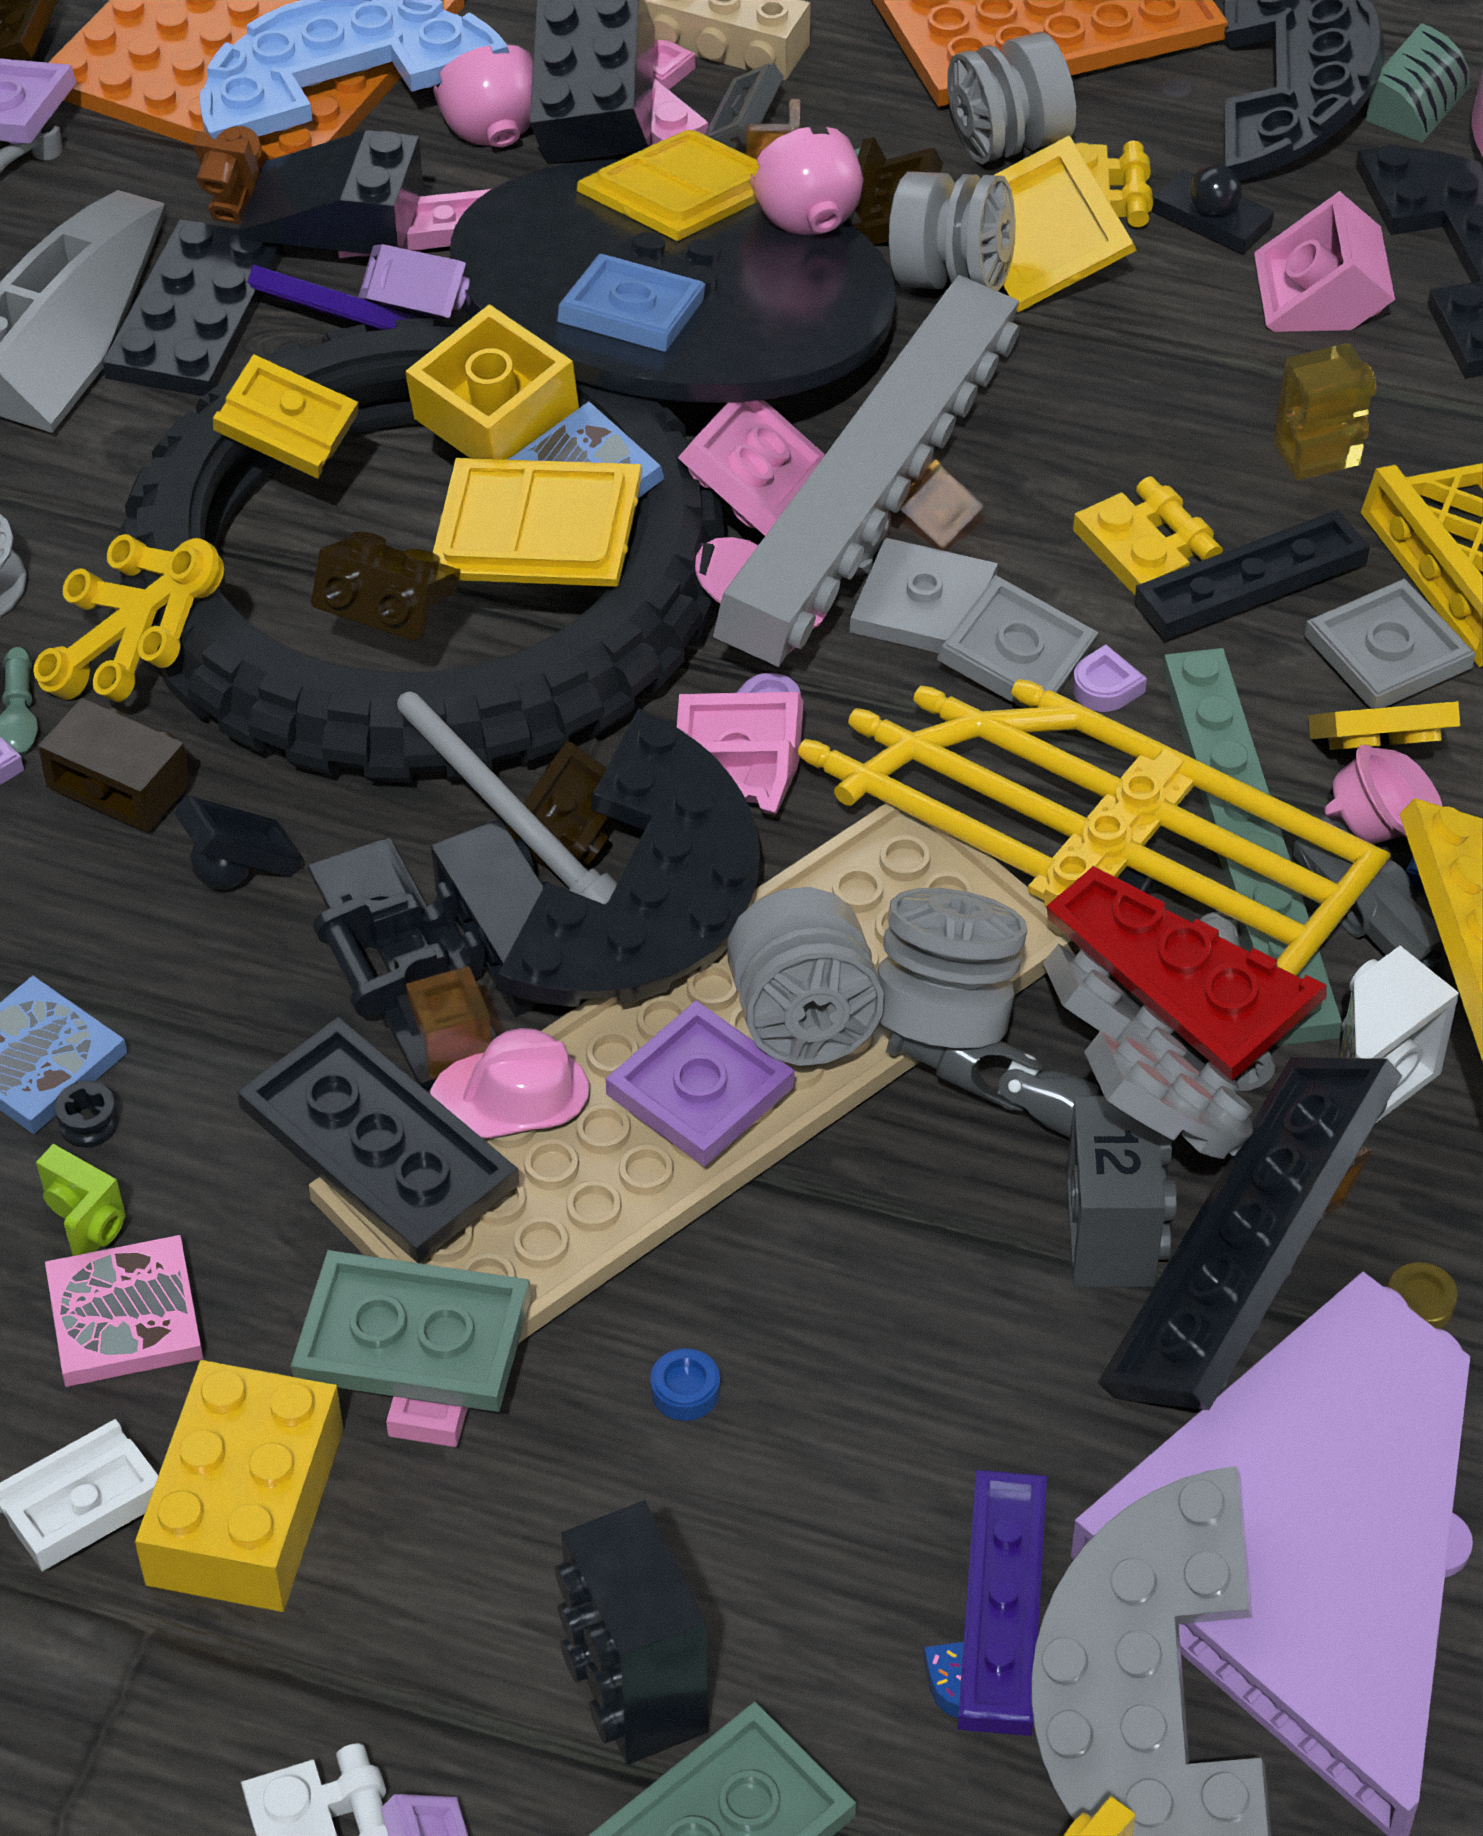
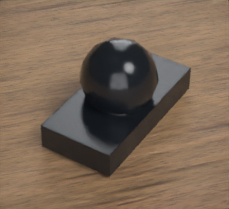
[1152,164,1274,254]
[174,796,303,890]

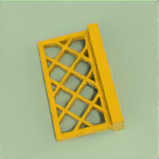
[1360,463,1483,667]

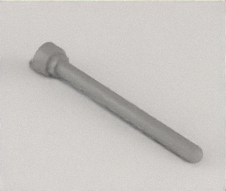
[397,692,617,905]

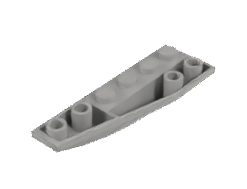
[0,190,166,433]

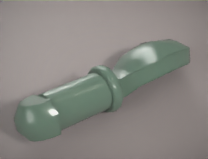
[0,647,38,756]

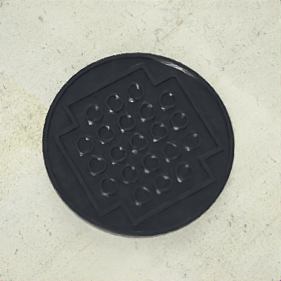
[449,159,896,403]

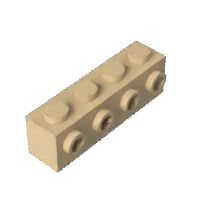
[645,0,810,81]

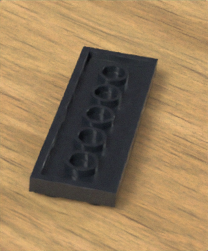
[1098,1057,1402,1410]

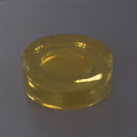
[1388,1262,1457,1329]

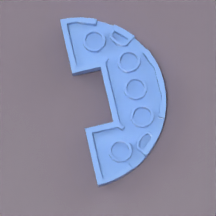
[200,0,509,140]

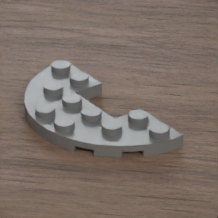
[1043,943,1253,1159]
[1032,1466,1271,1836]

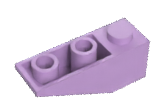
[358,244,469,319]

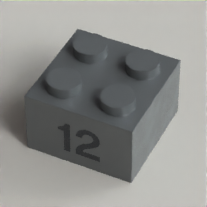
[1066,1096,1177,1287]

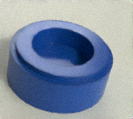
[650,1348,720,1421]

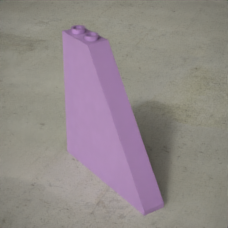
[1071,1271,1470,1836]

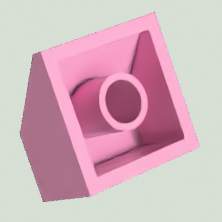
[1254,191,1395,332]

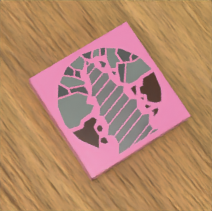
[45,1235,203,1387]

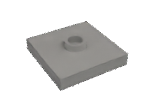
[850,538,998,653]
[937,575,1099,708]
[1304,578,1475,709]

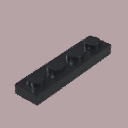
[1134,510,1370,640]

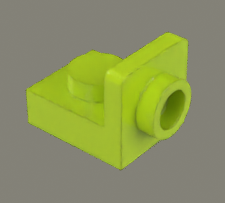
[36,1144,126,1256]

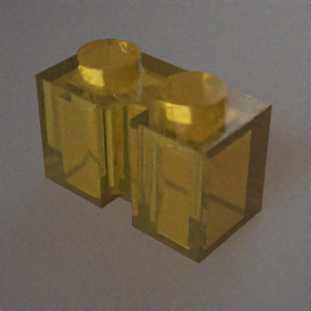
[1274,342,1376,480]

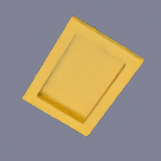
[576,130,760,241]
[995,135,1137,312]
[433,458,643,587]

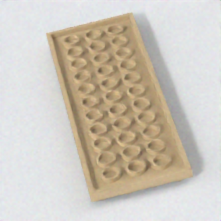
[308,803,1080,1343]

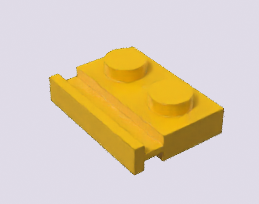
[213,354,358,478]

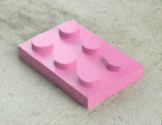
[678,400,825,536]

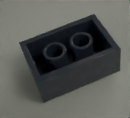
[530,0,655,164]
[554,1500,709,1765]

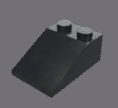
[238,130,423,254]

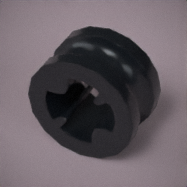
[55,1080,119,1148]

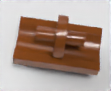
[192,126,262,224]

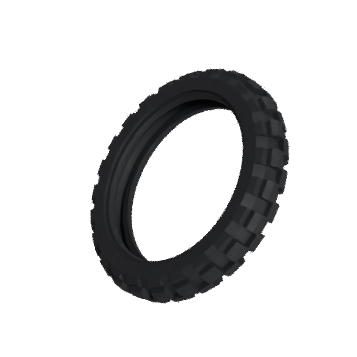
[118,318,724,783]

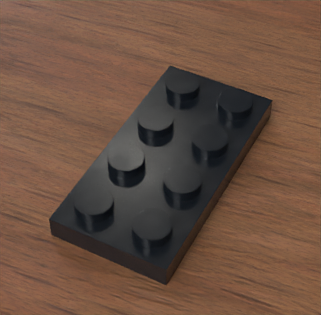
[103,219,285,396]
[237,1017,519,1263]

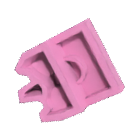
[677,692,804,815]

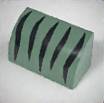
[1366,23,1470,143]

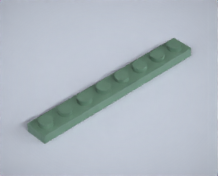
[1162,648,1342,1046]

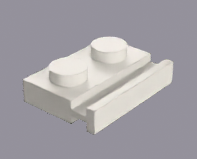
[0,1419,158,1571]

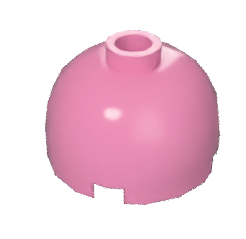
[433,45,533,147]
[750,127,863,236]

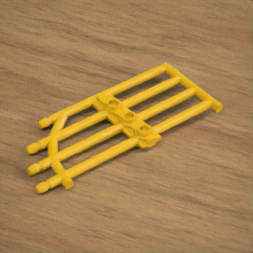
[798,679,1391,976]

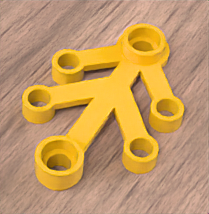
[34,534,224,702]

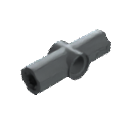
[1293,816,1448,975]

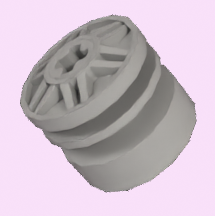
[947,31,1076,165]
[889,172,1016,291]
[727,887,884,1066]
[877,888,1027,1048]

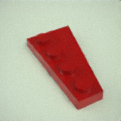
[1046,866,1327,1081]

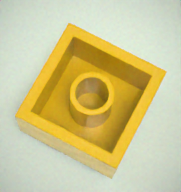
[405,304,579,460]

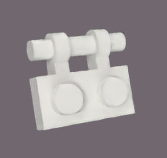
[241,1743,388,1836]

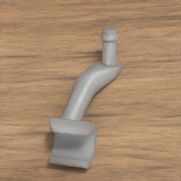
[0,126,63,173]

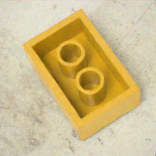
[135,1360,344,1612]

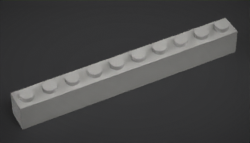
[713,275,1020,667]

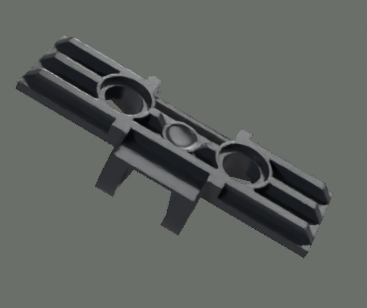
[308,838,497,1089]

